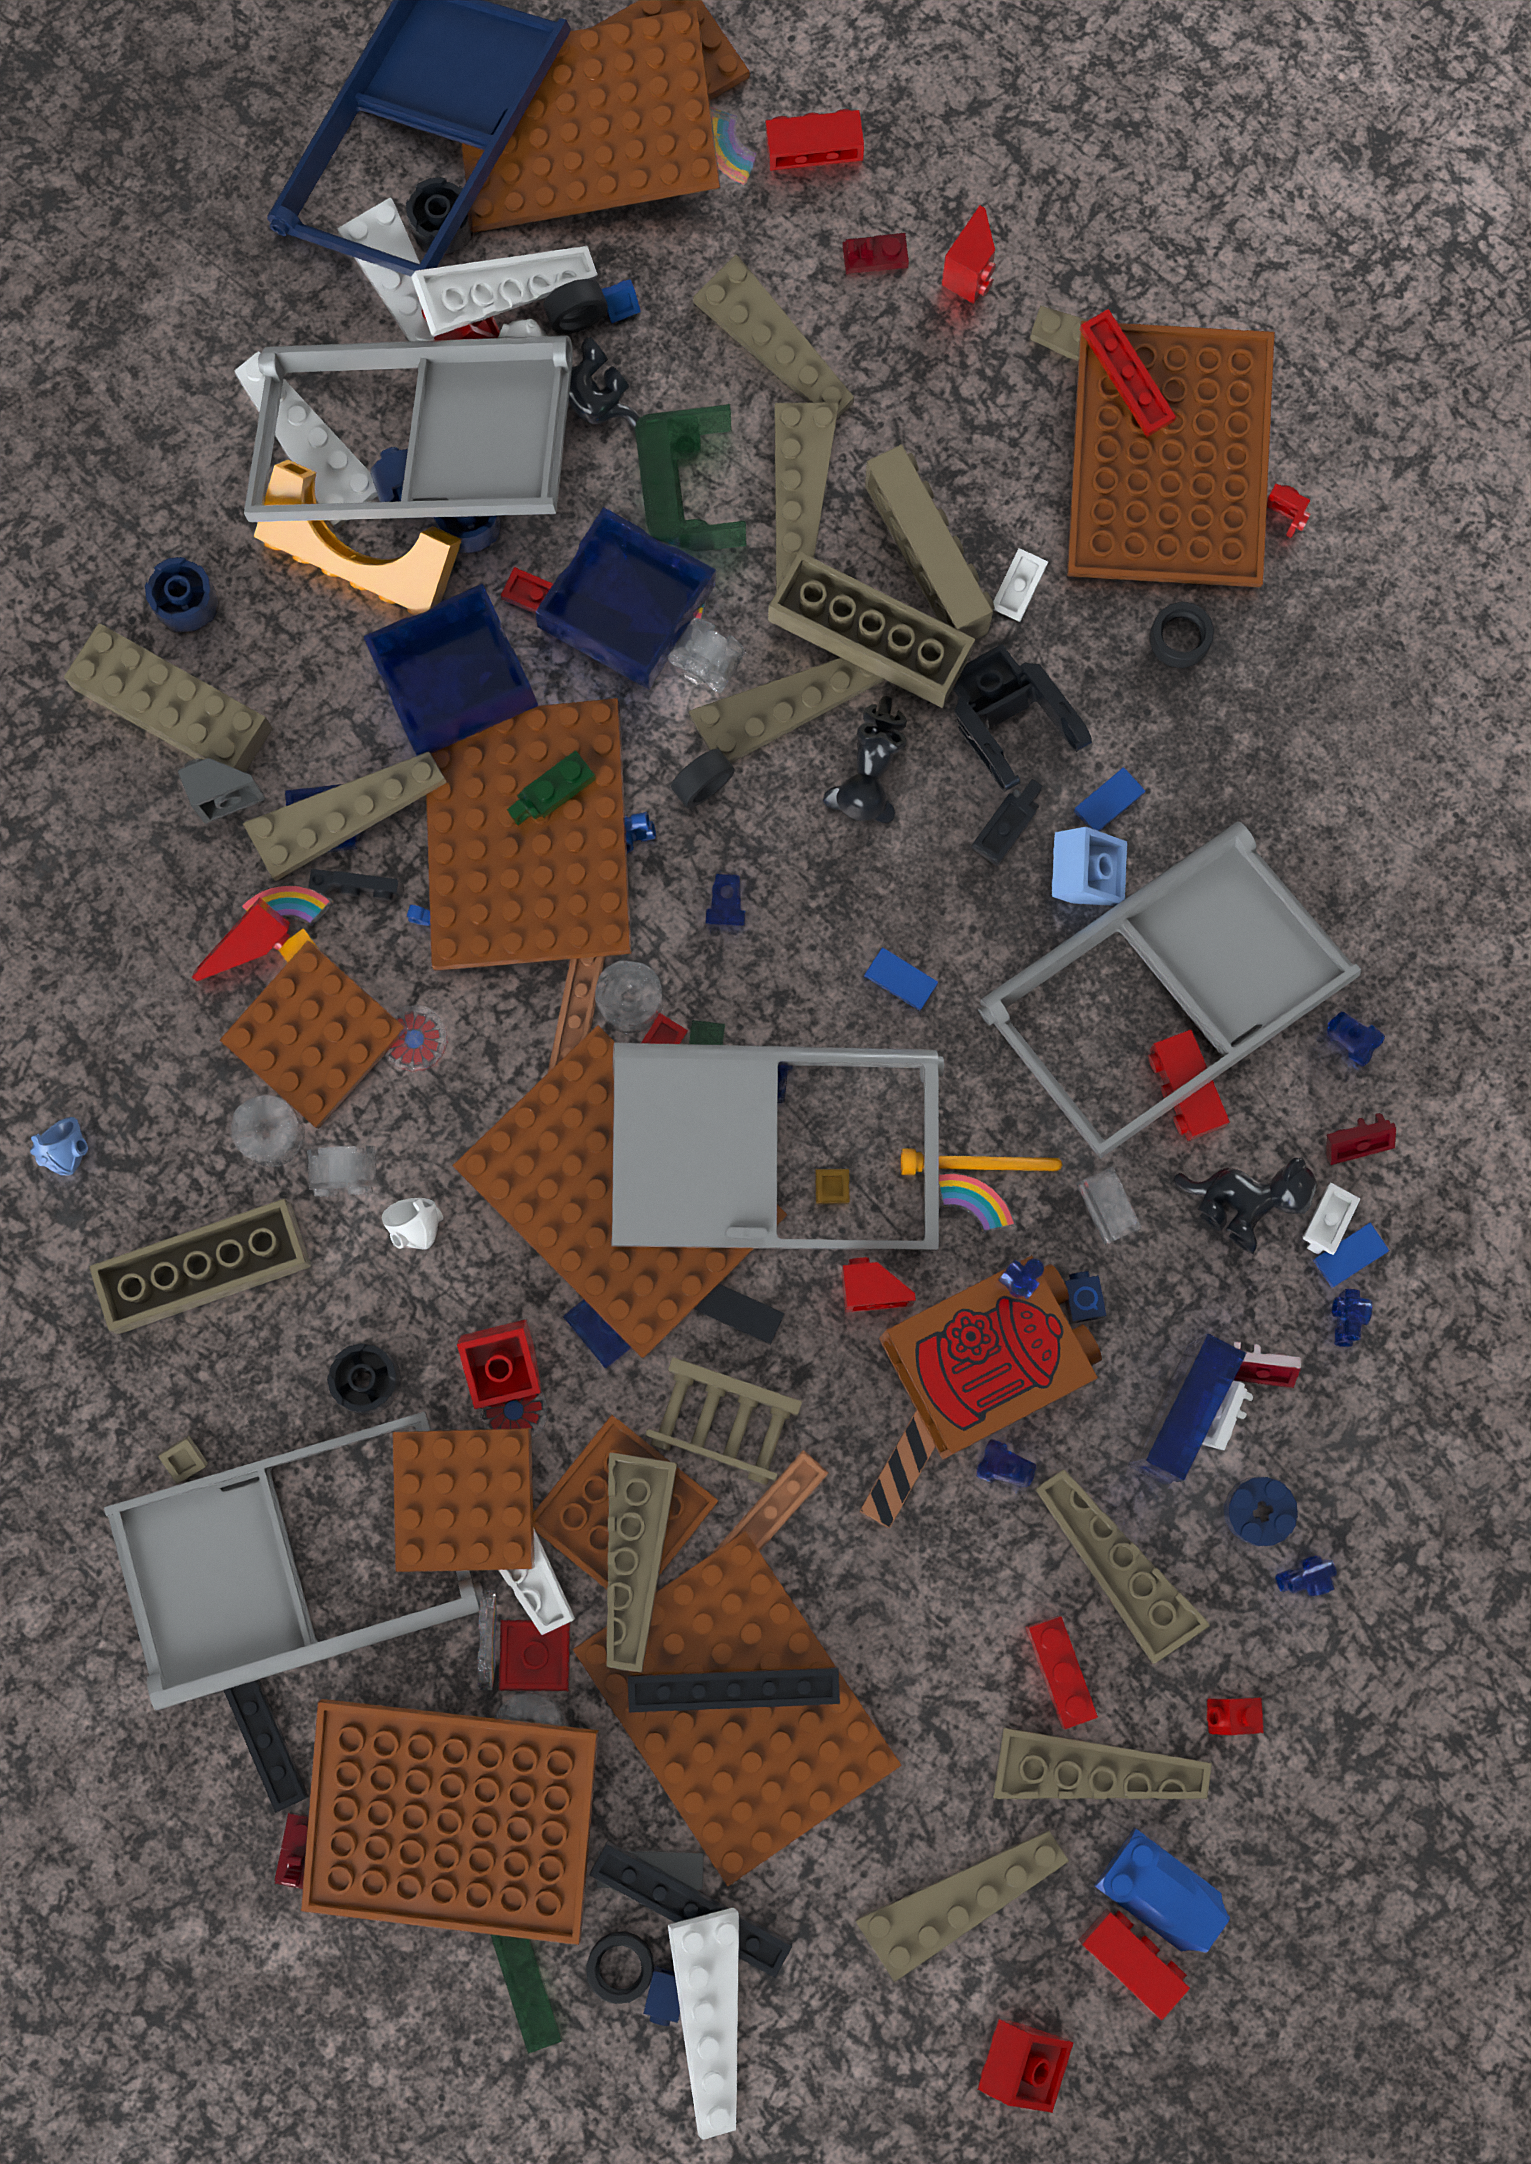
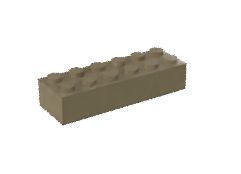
[865,444,995,640]
[768,551,975,708]
[64,623,273,772]
[89,1199,312,1334]

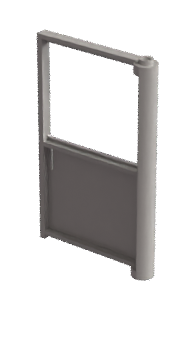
[244,336,573,522]
[978,821,1361,1159]
[611,1043,944,1251]
[104,1411,486,1711]

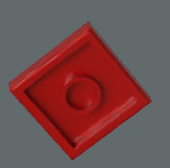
[499,1620,571,1691]

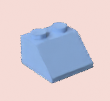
[1052,827,1127,906]

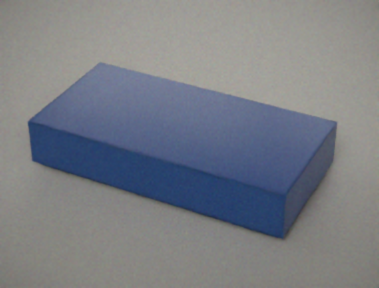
[1074,767,1145,832]
[864,947,938,1011]
[1313,1223,1390,1288]

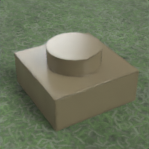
[158,1435,208,1484]

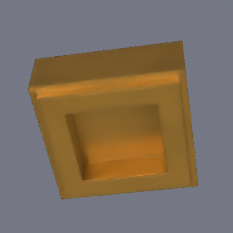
[815,1169,850,1204]

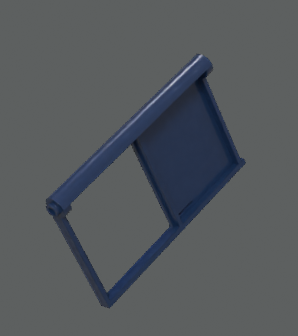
[267,0,571,277]

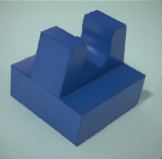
[601,279,641,323]

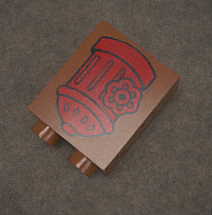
[879,1255,1102,1460]

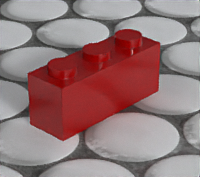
[765,109,864,171]
[1148,1029,1230,1141]
[1025,1615,1098,1729]
[1078,1908,1190,2021]

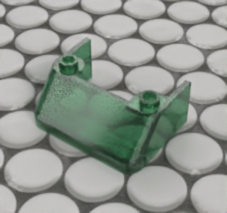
[635,404,747,552]

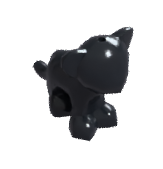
[568,336,644,431]
[823,696,907,823]
[1174,1158,1317,1254]

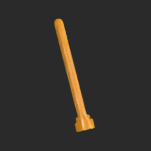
[901,1148,1062,1175]

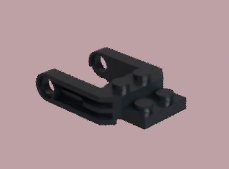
[953,644,1092,792]

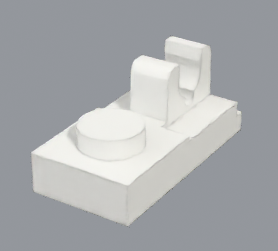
[993,548,1048,622]
[1302,1183,1360,1255]
[1194,1377,1253,1450]

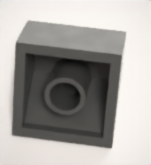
[177,758,266,824]

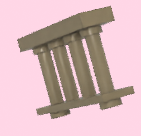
[645,1357,802,1485]

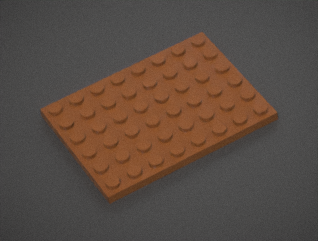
[462,8,721,233]
[1067,321,1275,587]
[424,698,632,971]
[452,1025,787,1359]
[572,1531,902,1886]
[301,1699,599,1945]

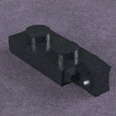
[971,779,1043,866]
[308,869,404,901]

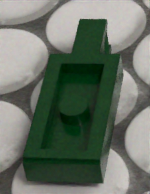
[507,750,597,826]

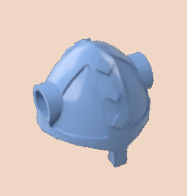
[30,1117,88,1175]

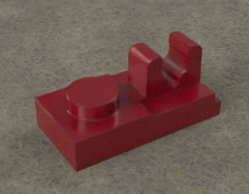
[842,233,909,274]
[1326,1113,1396,1165]
[1226,1342,1301,1388]
[274,1812,309,1889]

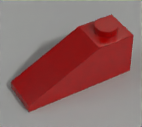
[192,897,290,981]

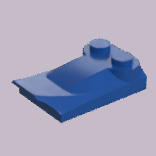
[1094,1827,1230,1953]

